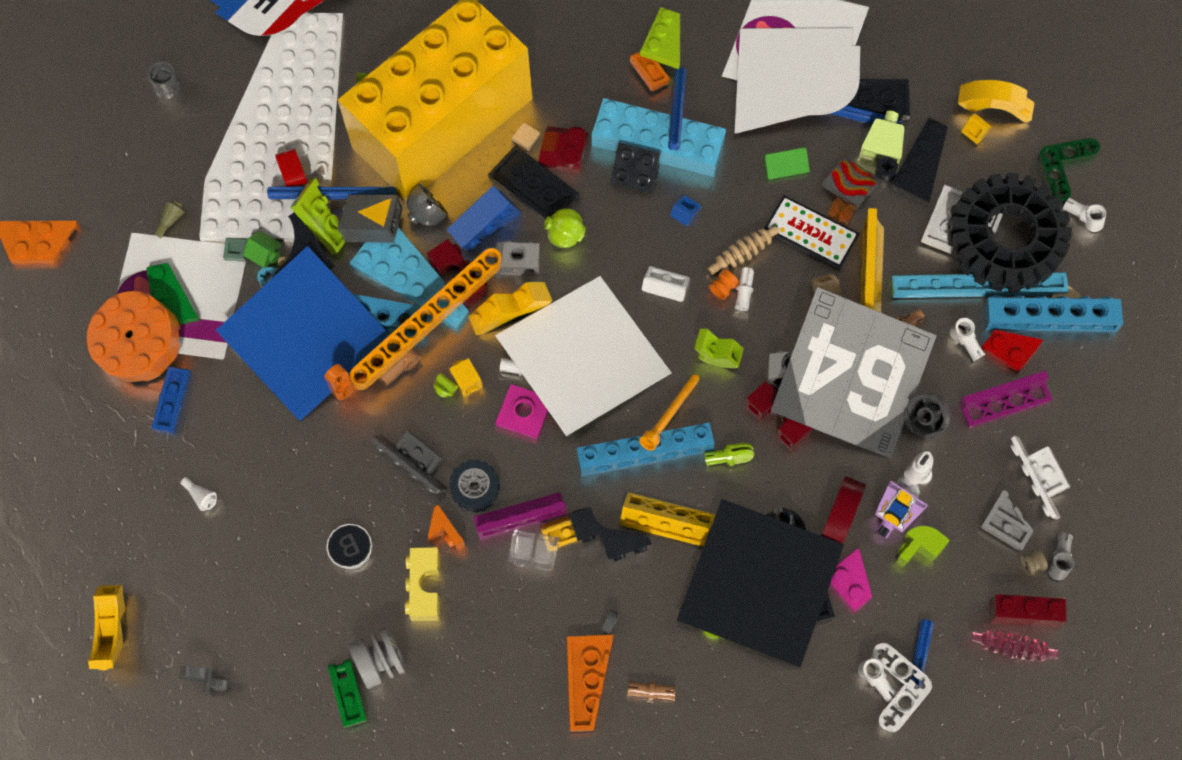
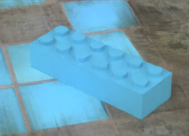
[592,98,726,177]

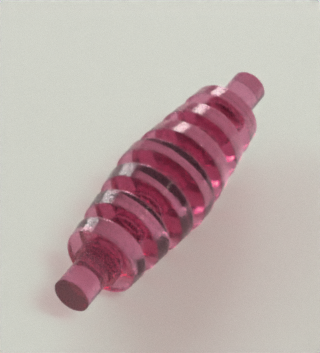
[971,630,1059,662]

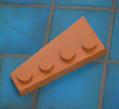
[567,635,614,732]

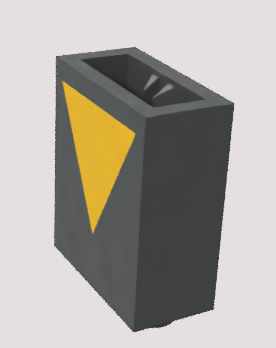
[338,195,403,243]

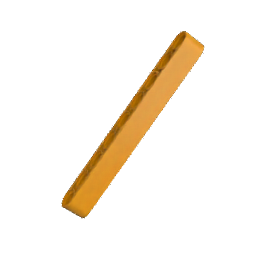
[350,248,502,390]

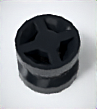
[875,157,898,183]

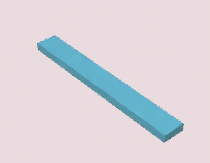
[891,272,1069,298]

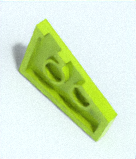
[640,7,680,69]
[290,178,345,255]

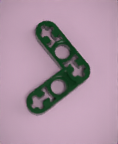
[1038,138,1100,204]

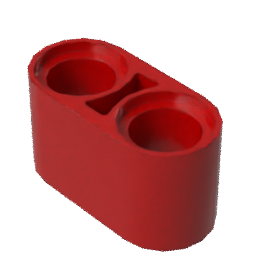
[275,148,308,187]

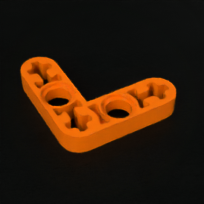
[324,359,384,401]

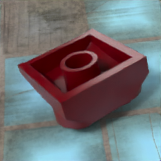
[538,126,589,173]

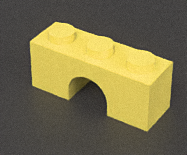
[405,547,440,621]

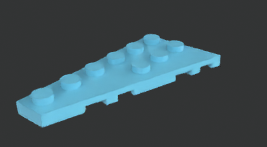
[350,227,469,331]

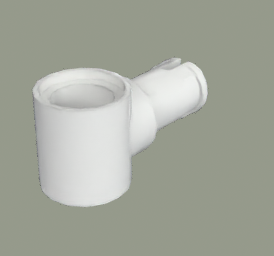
[1063,197,1106,232]
[950,318,986,362]
[858,659,898,703]

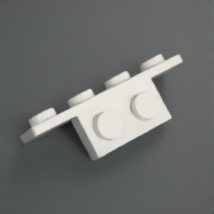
[1011,436,1071,519]

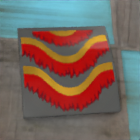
[822,157,881,209]

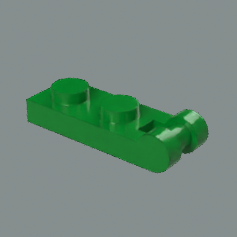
[328,658,367,728]

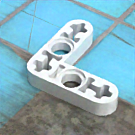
[873,643,932,732]

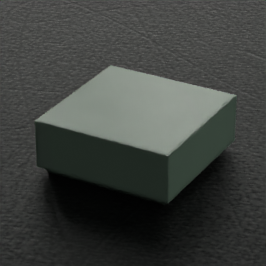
[223,238,248,262]

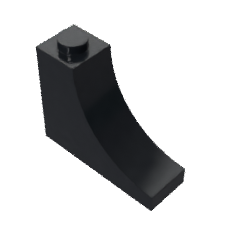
[274,212,335,275]

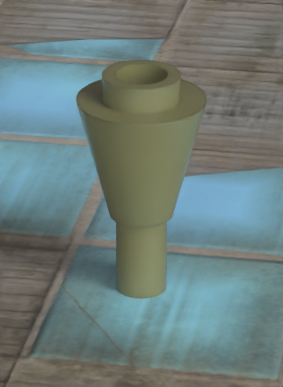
[154,200,185,238]

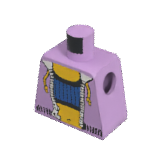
[875,481,928,539]

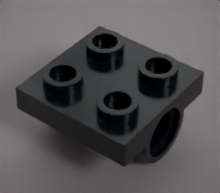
[610,141,662,194]

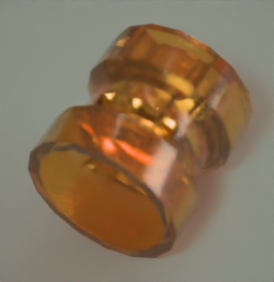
[827,197,856,226]

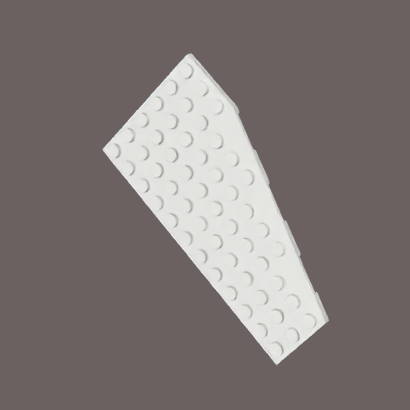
[199,13,344,242]

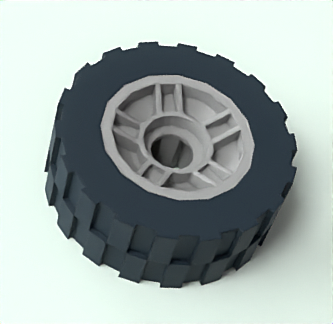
[449,459,500,512]

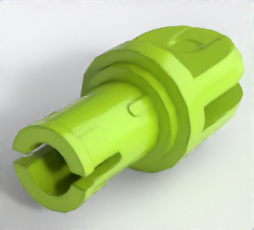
[704,443,754,466]

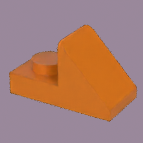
[428,505,465,551]

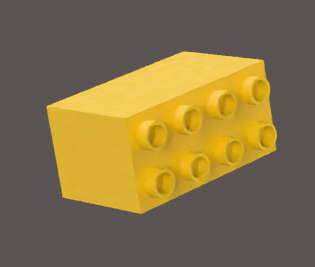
[337,0,532,201]

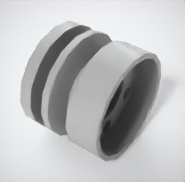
[348,627,405,690]

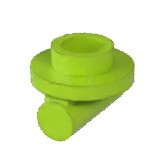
[433,373,458,398]

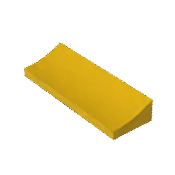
[860,208,884,313]

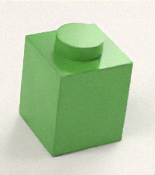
[243,231,281,268]

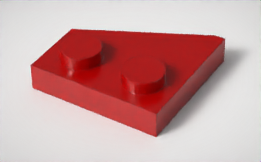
[982,330,1043,374]

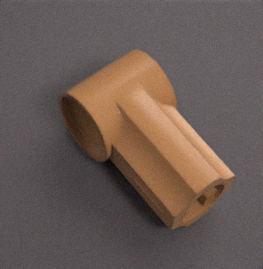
[379,345,420,386]

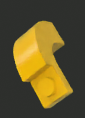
[958,80,1034,123]

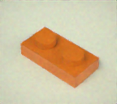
[629,52,670,92]

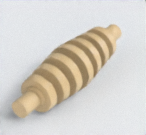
[708,226,779,275]

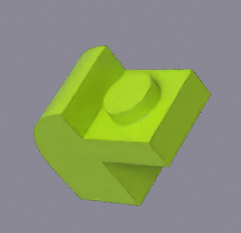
[694,329,744,368]
[896,526,950,567]

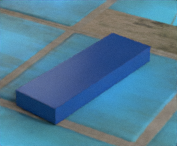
[151,366,191,434]

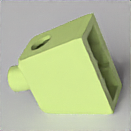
[860,111,905,165]

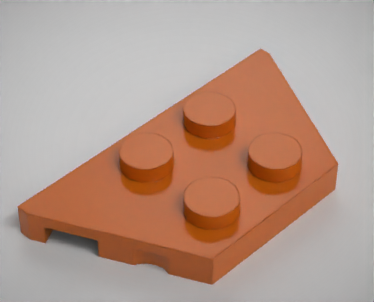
[0,220,79,264]

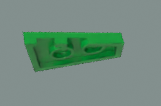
[146,263,200,325]

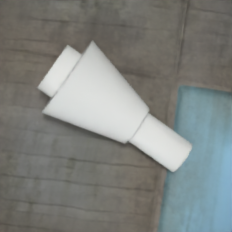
[181,477,217,511]

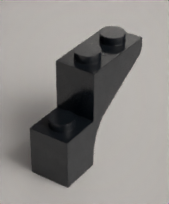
[567,506,652,562]

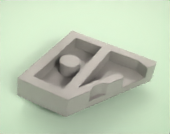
[980,490,1034,552]

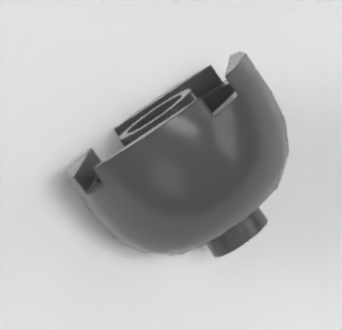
[406,184,448,226]
[905,393,952,439]

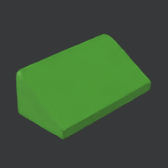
[764,147,810,180]

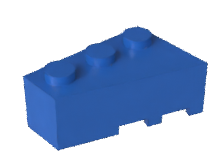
[447,185,522,252]

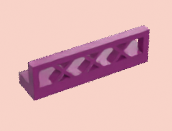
[959,370,1053,428]
[473,492,567,540]

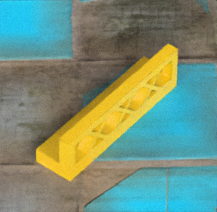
[619,492,715,547]

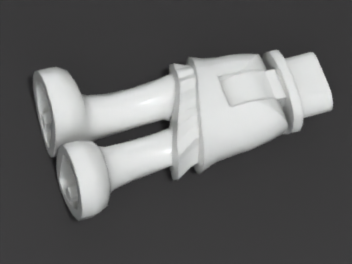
[897,451,933,498]

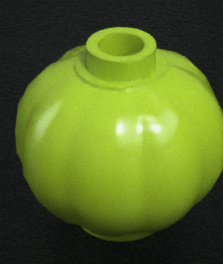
[544,208,586,248]

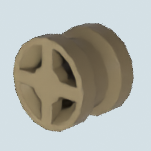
[1020,548,1048,576]

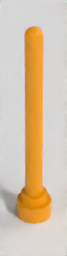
[639,374,700,451]

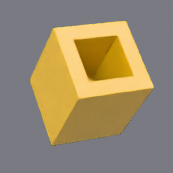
[449,358,483,397]

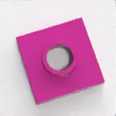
[495,384,548,440]

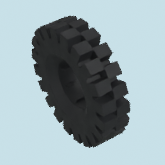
[947,173,1072,292]

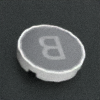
[326,524,373,570]

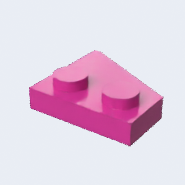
[830,549,872,612]

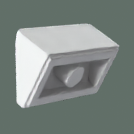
[642,266,690,302]

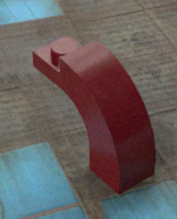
[821,476,866,544]

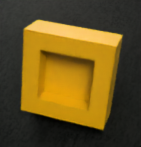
[961,114,991,144]

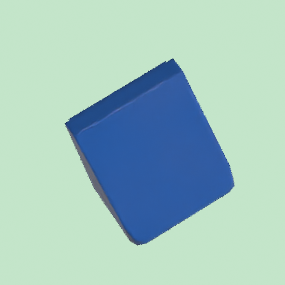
[670,195,702,226]

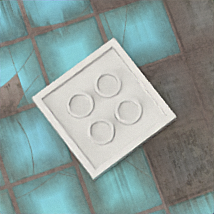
[921,185,1003,254]

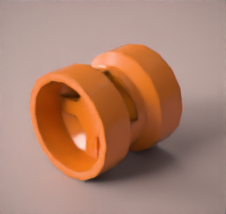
[709,269,739,300]

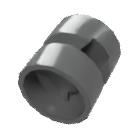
[147,61,181,99]

